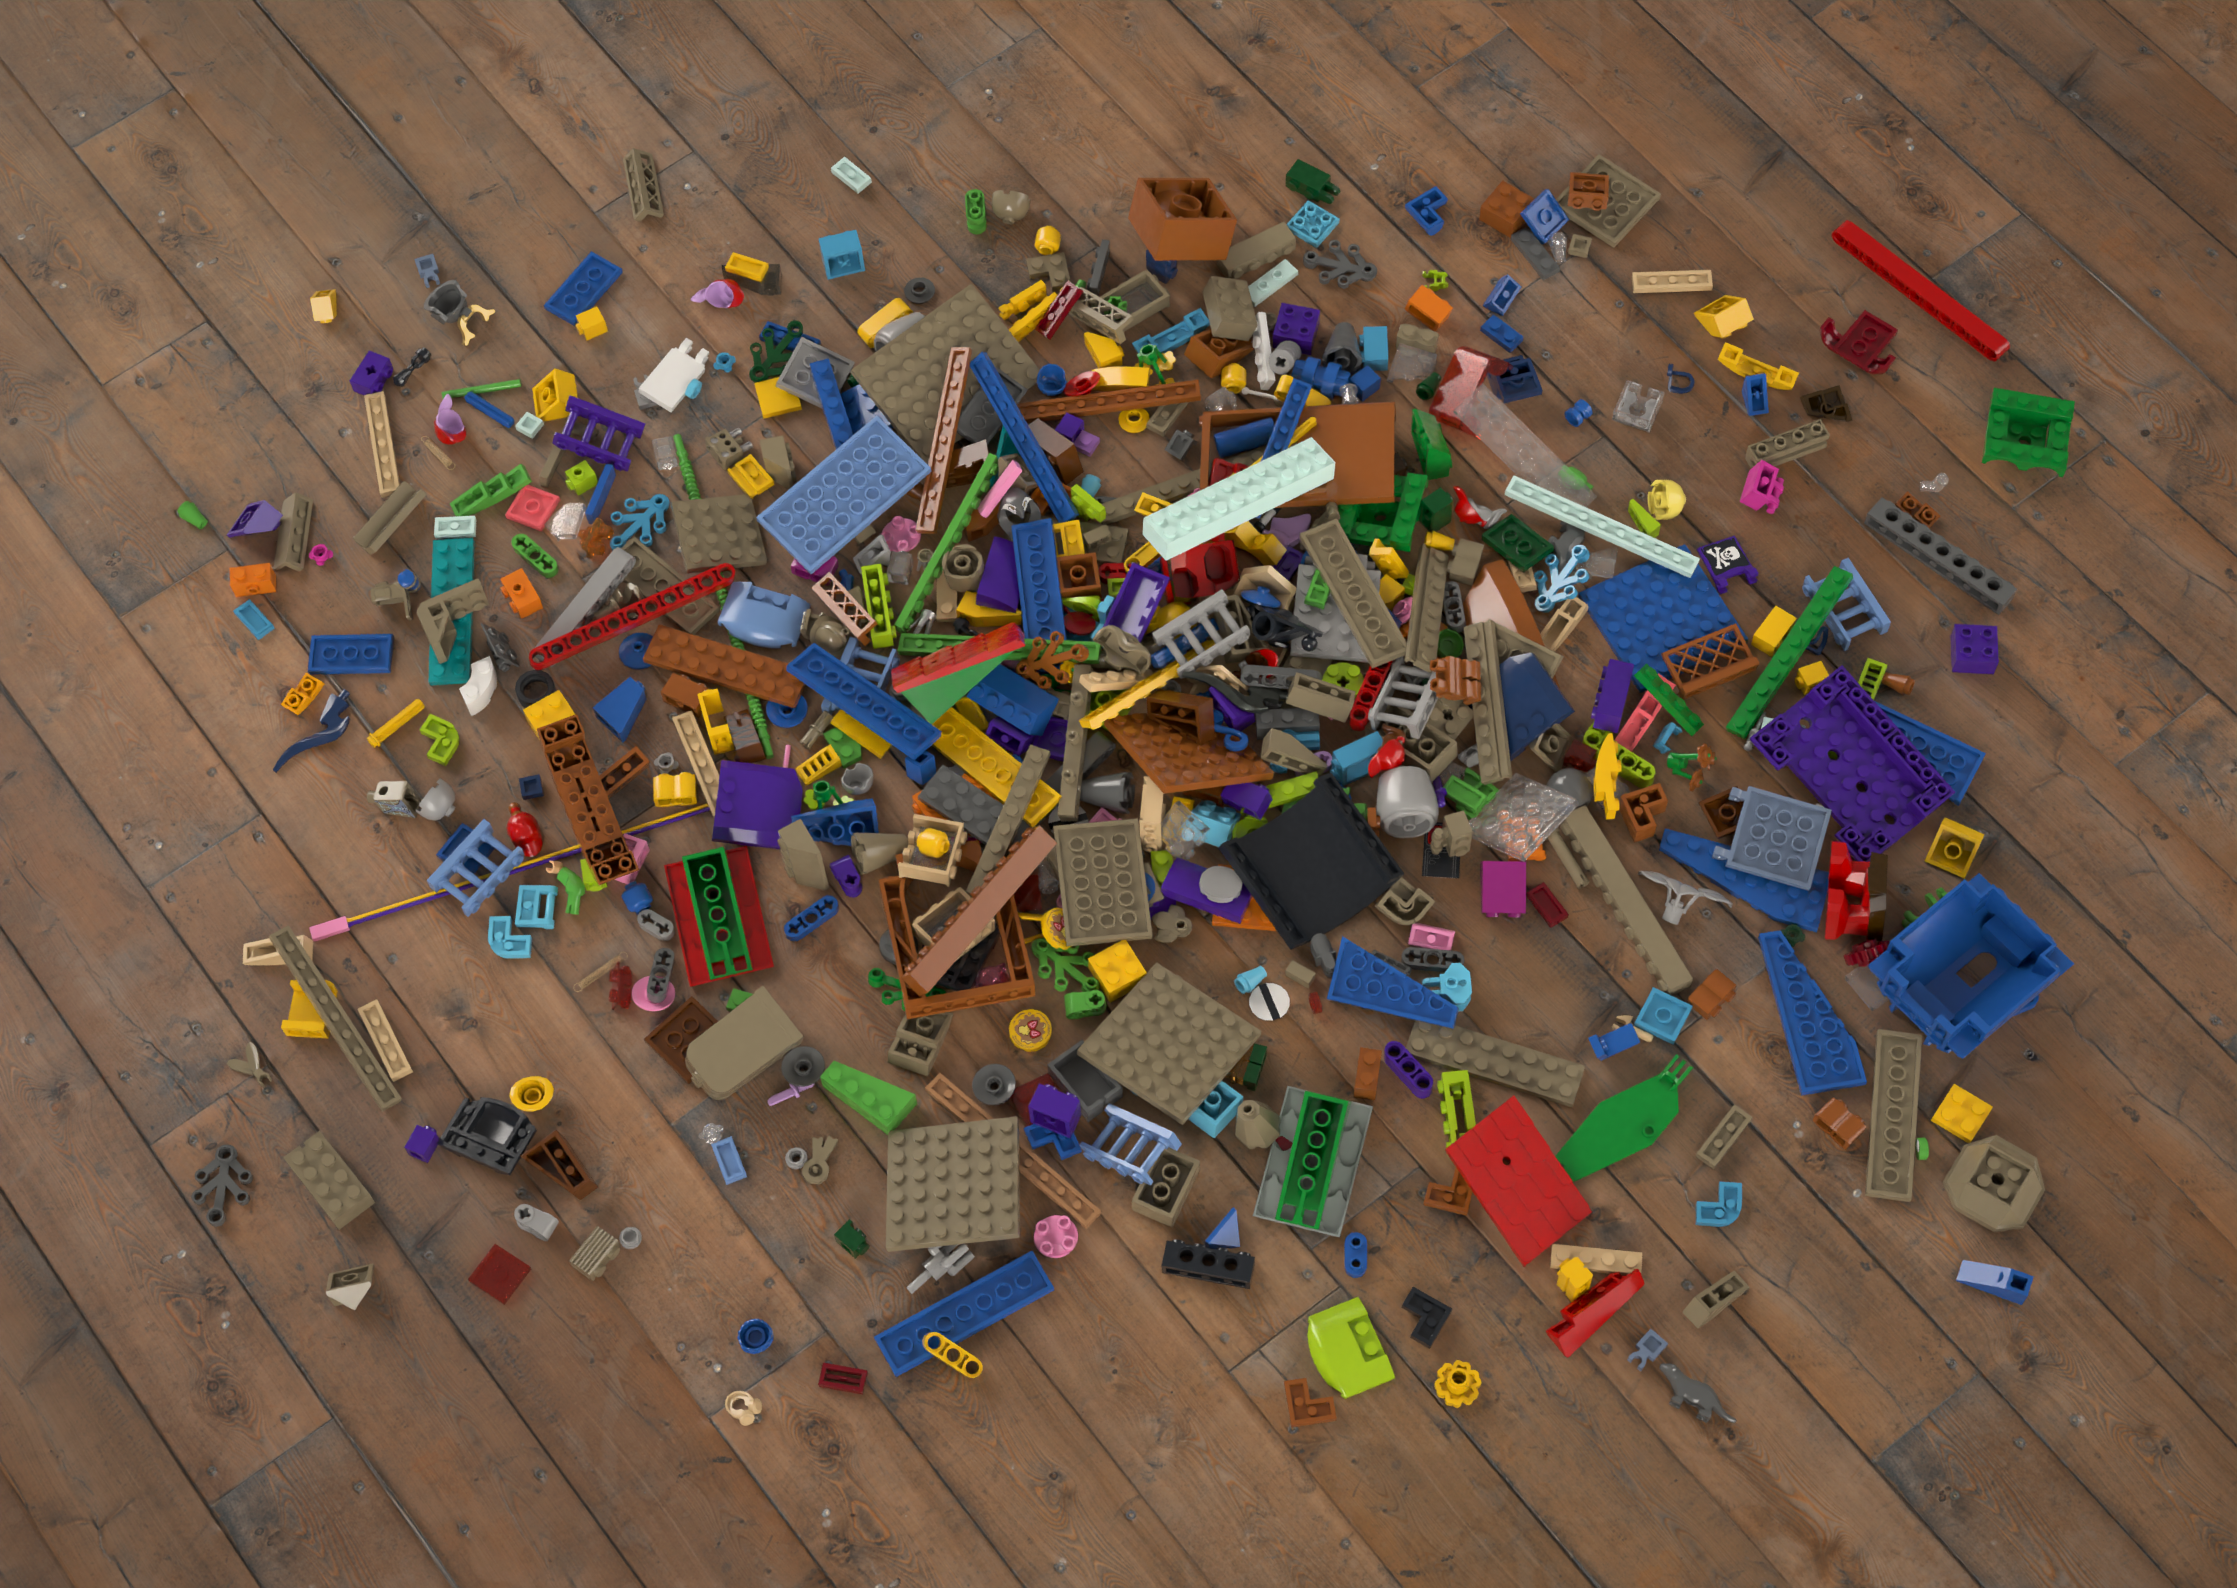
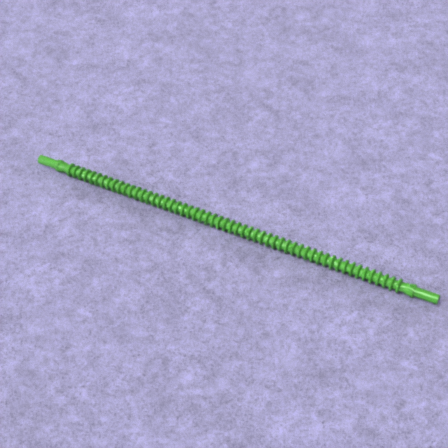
[673,434,774,759]

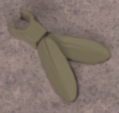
[227,1042,272,1088]

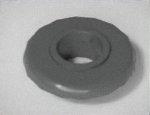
[904,277,935,304]

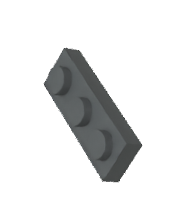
[1511,227,1560,280]
[1087,239,1110,296]

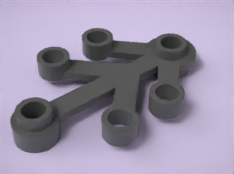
[1303,240,1377,289]
[191,1144,253,1227]

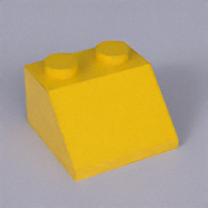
[1694,295,1754,339]
[532,369,578,422]
[1925,817,1985,879]

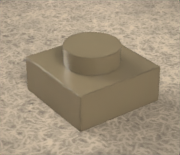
[1568,234,1592,258]

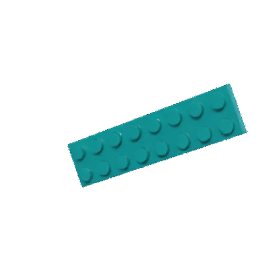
[428,538,475,686]

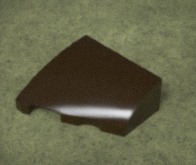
[1800,385,1852,422]

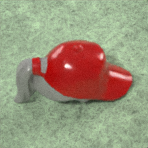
[1453,486,1507,529]

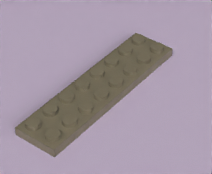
[1299,519,1407,668]
[1406,1020,1585,1107]
[1865,1029,1922,1202]

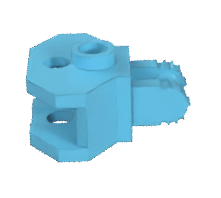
[1422,963,1472,1011]

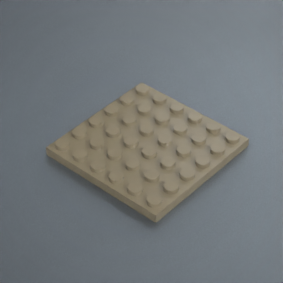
[1077,962,1261,1125]
[886,1116,1020,1252]

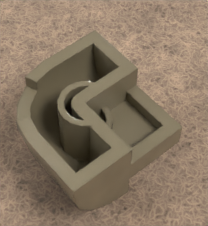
[1375,877,1435,925]

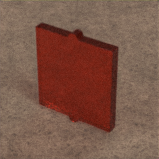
[1013,875,1042,913]

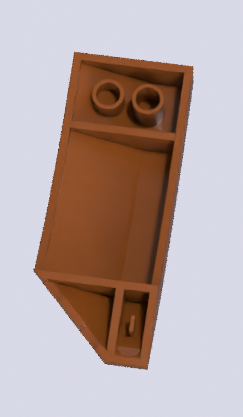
[1463,559,1561,691]

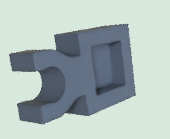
[414,254,440,288]
[1627,1329,1668,1372]

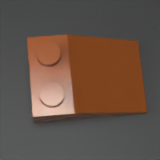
[1184,329,1255,378]

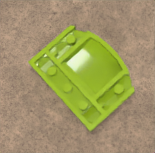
[1307,1297,1395,1399]

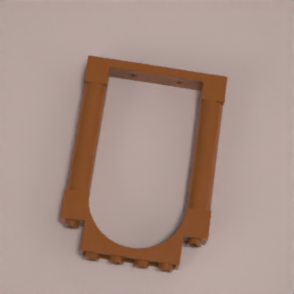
[879,840,1035,1019]

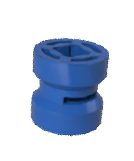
[1564,399,1593,427]

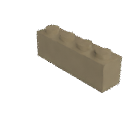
[1217,222,1296,279]

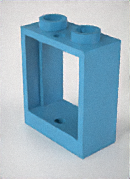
[1330,731,1383,786]

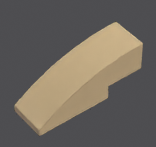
[1540,597,1589,651]
[243,935,313,965]

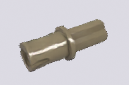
[799,711,833,750]

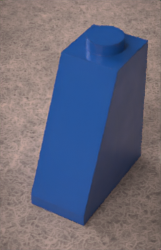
[592,677,647,743]

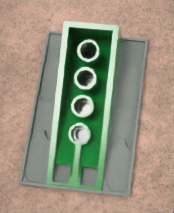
[1253,1086,1373,1237]

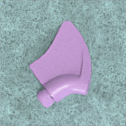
[1262,514,1311,548]

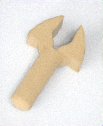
[1612,1015,1653,1043]

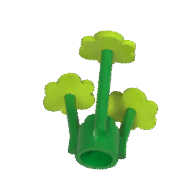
[804,781,854,810]

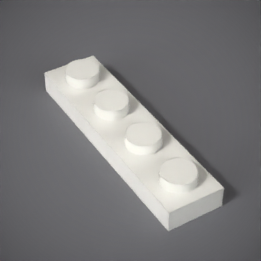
[1252,312,1276,391]

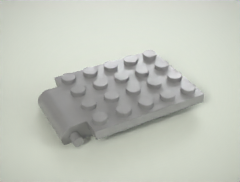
[1290,554,1381,663]

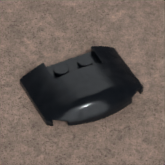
[921,909,999,991]
[437,1097,537,1175]

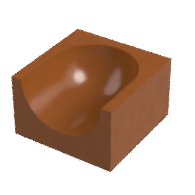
[1128,178,1237,261]

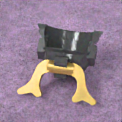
[424,280,495,346]

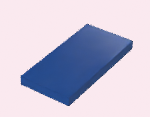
[544,251,623,327]
[308,634,394,675]

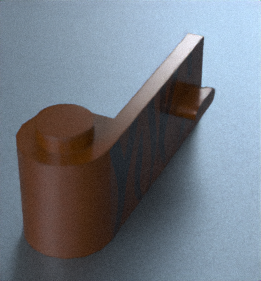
[724,709,766,764]

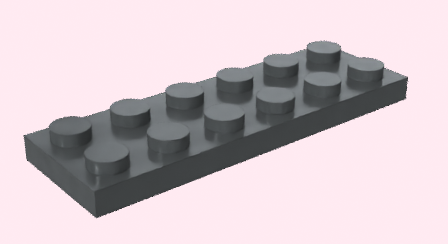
[918,765,1036,857]

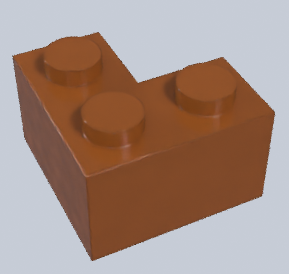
[1619,783,1668,843]

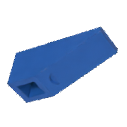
[1956,1260,2034,1305]

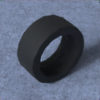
[515,670,556,708]

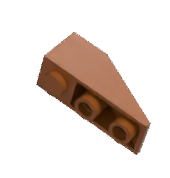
[963,500,1001,542]

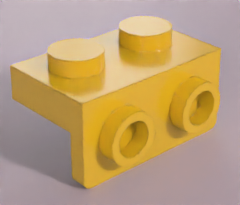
[1369,539,1409,579]

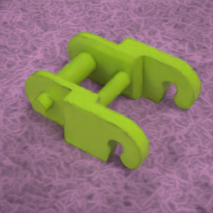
[1422,270,1449,291]

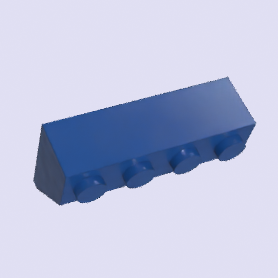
[967,664,1059,736]

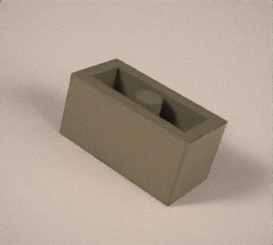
[1083,524,1112,550]
[1285,960,1316,989]

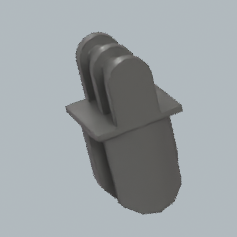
[1310,933,1336,977]

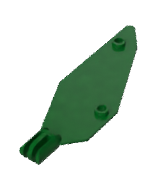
[1555,1054,1693,1182]

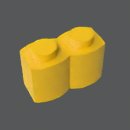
[653,772,697,807]

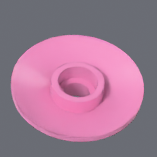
[632,976,675,1011]

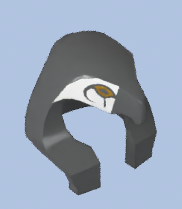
[997,487,1041,539]

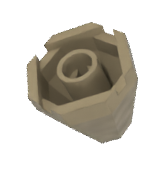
[1235,1100,1280,1149]

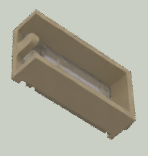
[1089,269,1171,332]

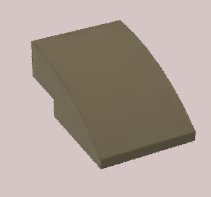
[887,1012,953,1076]

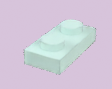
[831,157,872,194]
[434,516,477,539]

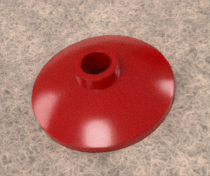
[1063,371,1101,396]

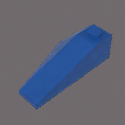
[791,798,879,846]

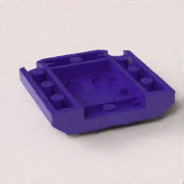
[712,760,803,849]

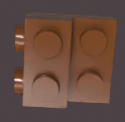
[1568,172,1609,211]

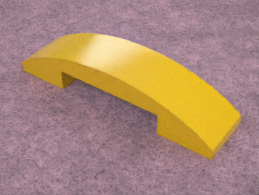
[1718,342,1799,390]

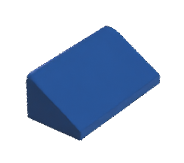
[1483,274,1522,316]

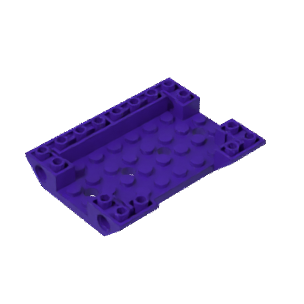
[1749,665,1955,861]

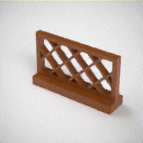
[1661,623,1760,700]

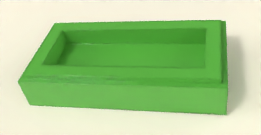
[1443,775,1488,815]

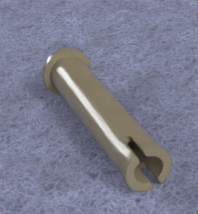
[1544,828,1590,889]

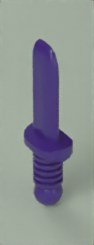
[1433,775,1447,808]

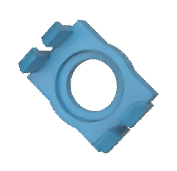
[1653,722,1682,754]

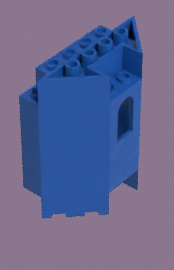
[1868,873,2074,1059]

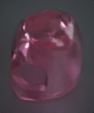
[975,963,1010,1004]

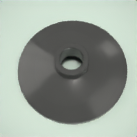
[781,1046,825,1087]
[972,1064,1016,1105]

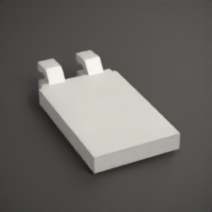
[638,338,709,413]

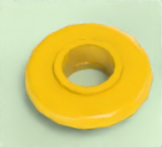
[1118,408,1150,433]

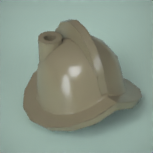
[810,615,850,657]

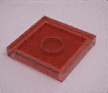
[468,1244,531,1305]

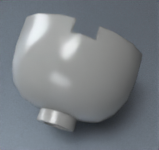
[416,778,456,821]

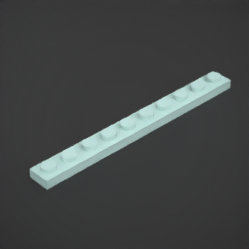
[1504,476,1700,578]

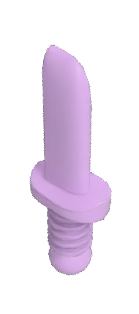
[768,1084,814,1106]

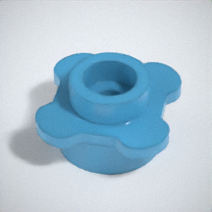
[713,352,736,373]

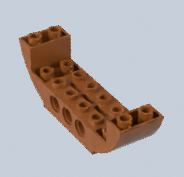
[537,714,639,885]

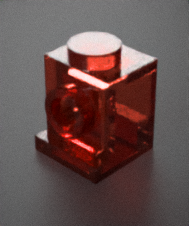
[1563,739,1597,773]

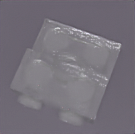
[1161,801,1210,861]

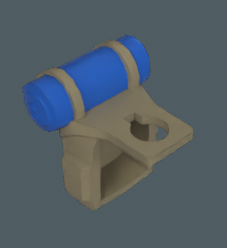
[371,569,421,621]

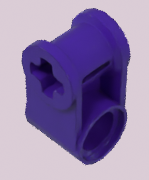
[829,855,862,898]

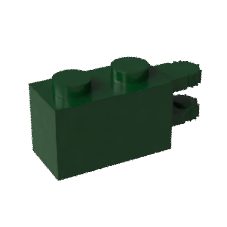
[1286,159,1341,204]

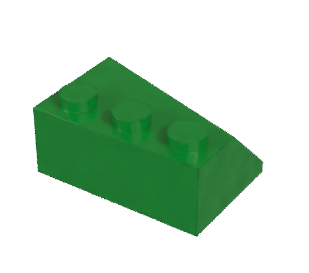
[1411,409,1452,480]

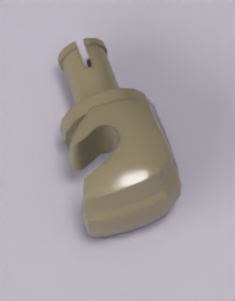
[593,583,644,620]

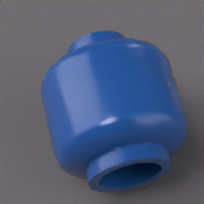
[621,881,653,914]

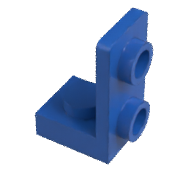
[1588,1023,1640,1061]

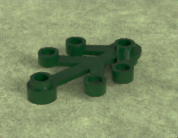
[749,320,804,383]

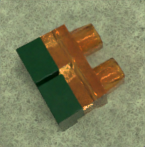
[1225,1043,1267,1091]

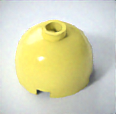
[1648,480,1686,520]

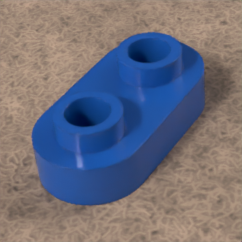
[1344,1232,1367,1278]

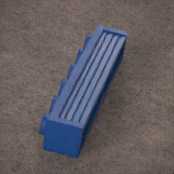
[1151,618,1219,669]

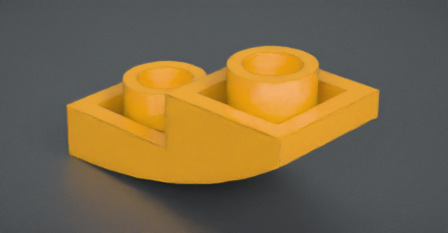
[281,673,325,715]

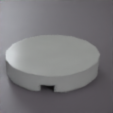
[1199,866,1242,903]

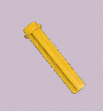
[366,699,425,748]

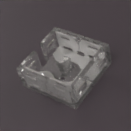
[1612,380,1665,433]

